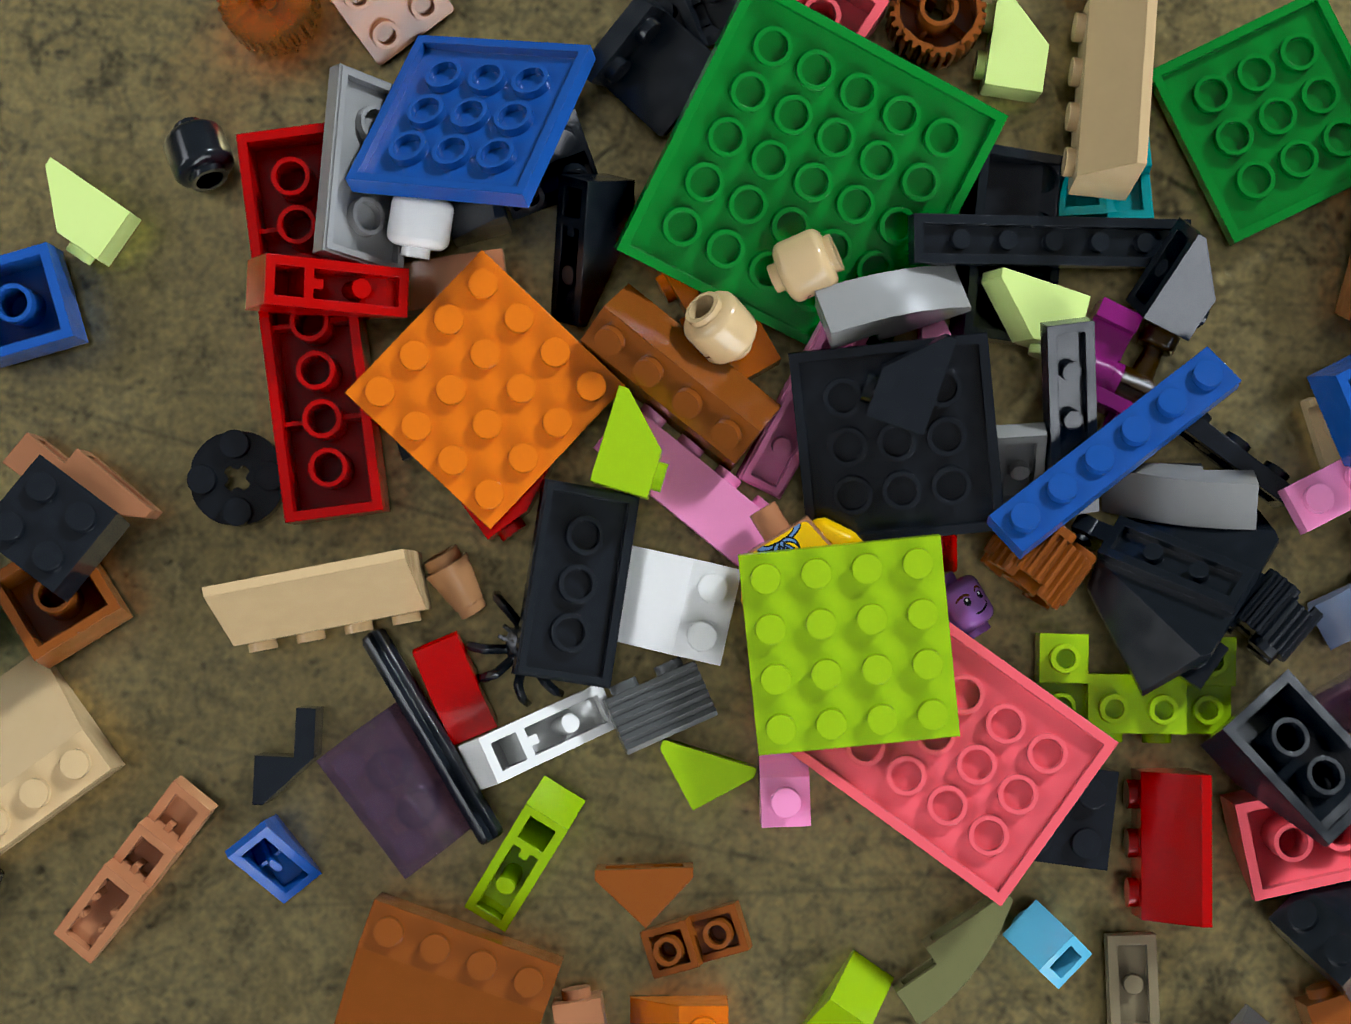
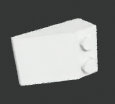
[617,545,740,666]

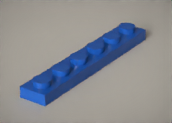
[986,346,1242,559]

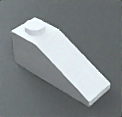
[458,686,615,790]

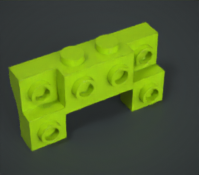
[1034,633,1237,744]

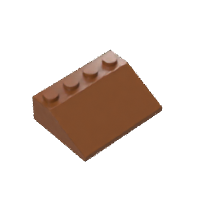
[334,892,564,1024]

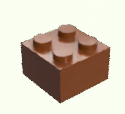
[0,562,133,669]

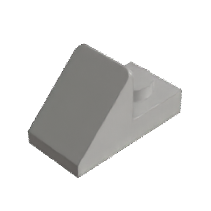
[996,422,1047,504]

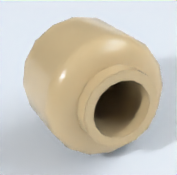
[767,229,844,302]
[683,291,757,364]

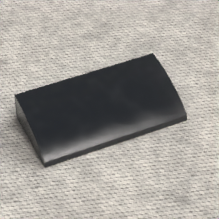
[949,144,1065,346]

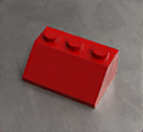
[1123,768,1213,928]

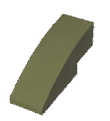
[892,895,1013,1024]

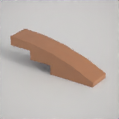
[53,775,219,964]

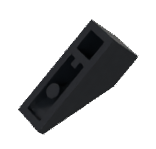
[551,173,635,327]

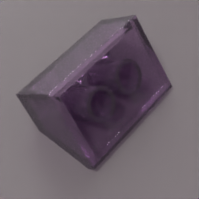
[316,702,471,879]

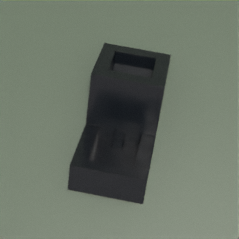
[252,706,324,805]

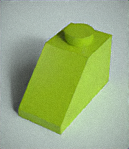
[590,385,669,500]

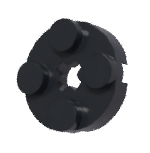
[187,429,282,527]

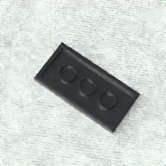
[511,479,640,689]

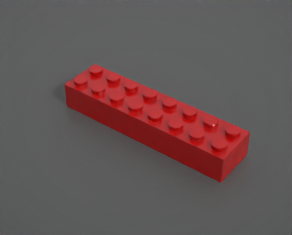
[236,122,391,525]

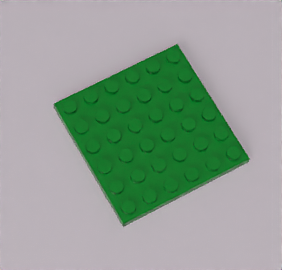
[614,0,1009,345]

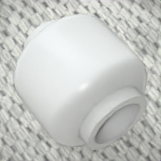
[387,196,454,260]

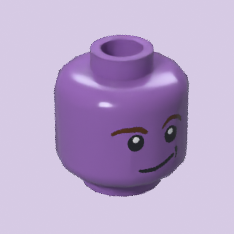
[945,571,994,639]

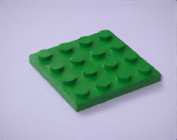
[1152,0,1351,246]

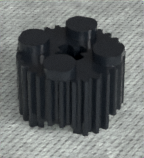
[1226,568,1323,666]

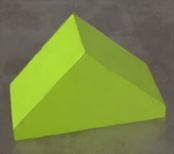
[660,738,757,810]
[802,949,894,1024]

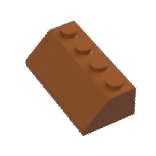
[581,283,782,472]

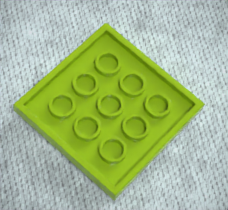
[738,534,960,756]

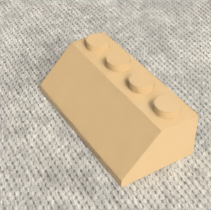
[1061,0,1158,201]

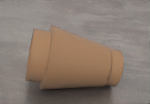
[423,544,487,620]

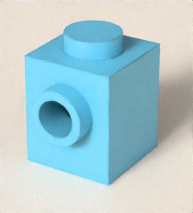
[1002,900,1092,989]

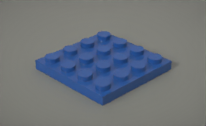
[345,35,596,208]

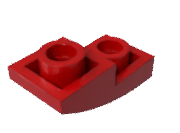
[412,631,498,745]

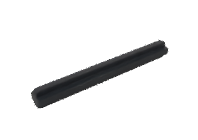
[362,628,503,845]

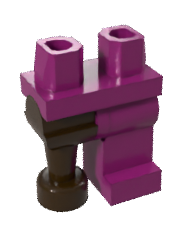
[1089,297,1180,431]

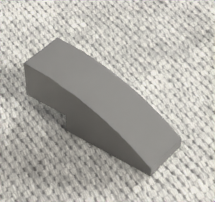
[815,265,971,349]
[1101,463,1259,530]

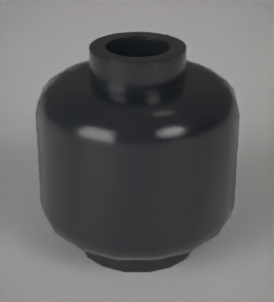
[163,117,235,192]

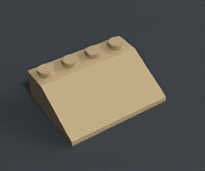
[202,549,432,653]
[0,655,126,856]

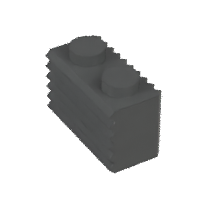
[602,657,718,755]

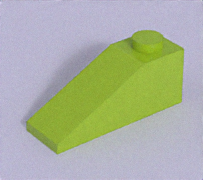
[464,775,585,932]

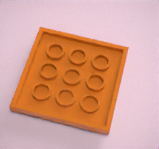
[345,250,625,529]

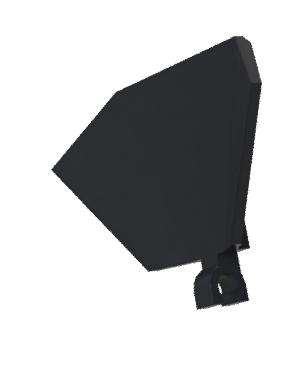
[1071,509,1279,696]

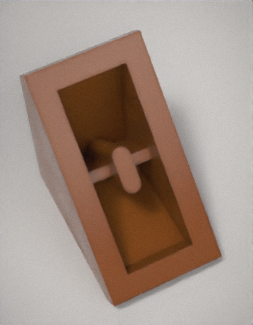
[595,862,694,928]

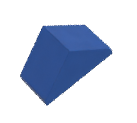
[225,814,322,904]

